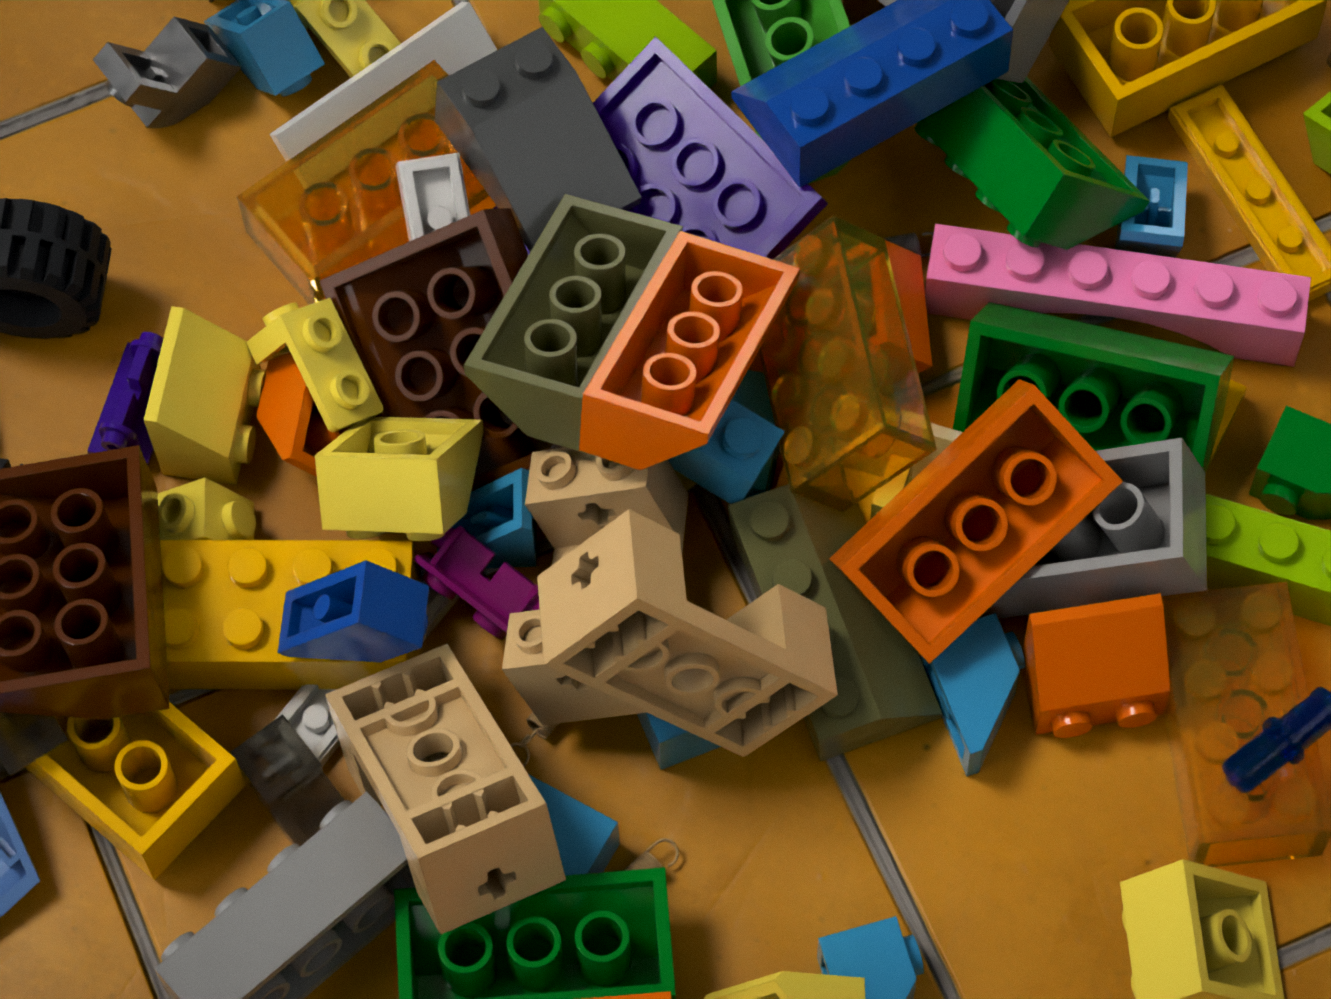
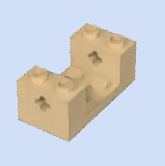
[502,447,689,725]
[537,509,838,757]
[325,644,566,935]

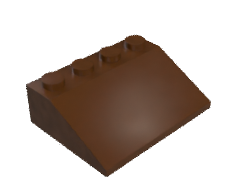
[319,208,563,492]
[0,445,169,720]

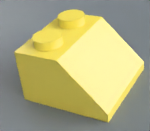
[144,306,266,485]
[314,417,484,541]
[1120,859,1284,999]

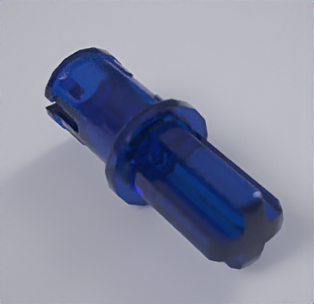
[1221,687,1331,794]

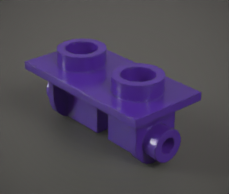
[87,332,164,466]

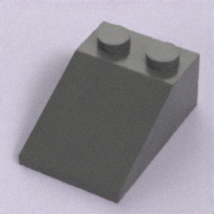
[435,27,642,252]

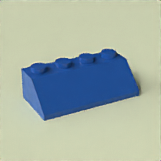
[731,0,1013,188]

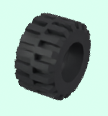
[0,198,112,339]

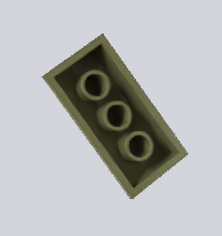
[464,194,683,454]
[728,483,943,762]

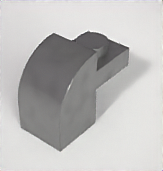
[93,16,241,128]

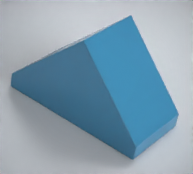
[1115,155,1188,258]
[437,468,537,568]

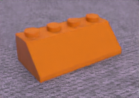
[579,231,800,470]
[829,379,1123,664]

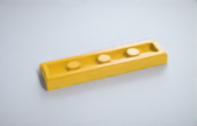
[1167,84,1331,302]

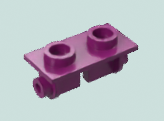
[413,525,539,640]

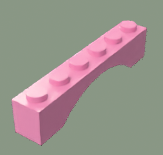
[925,224,1311,367]

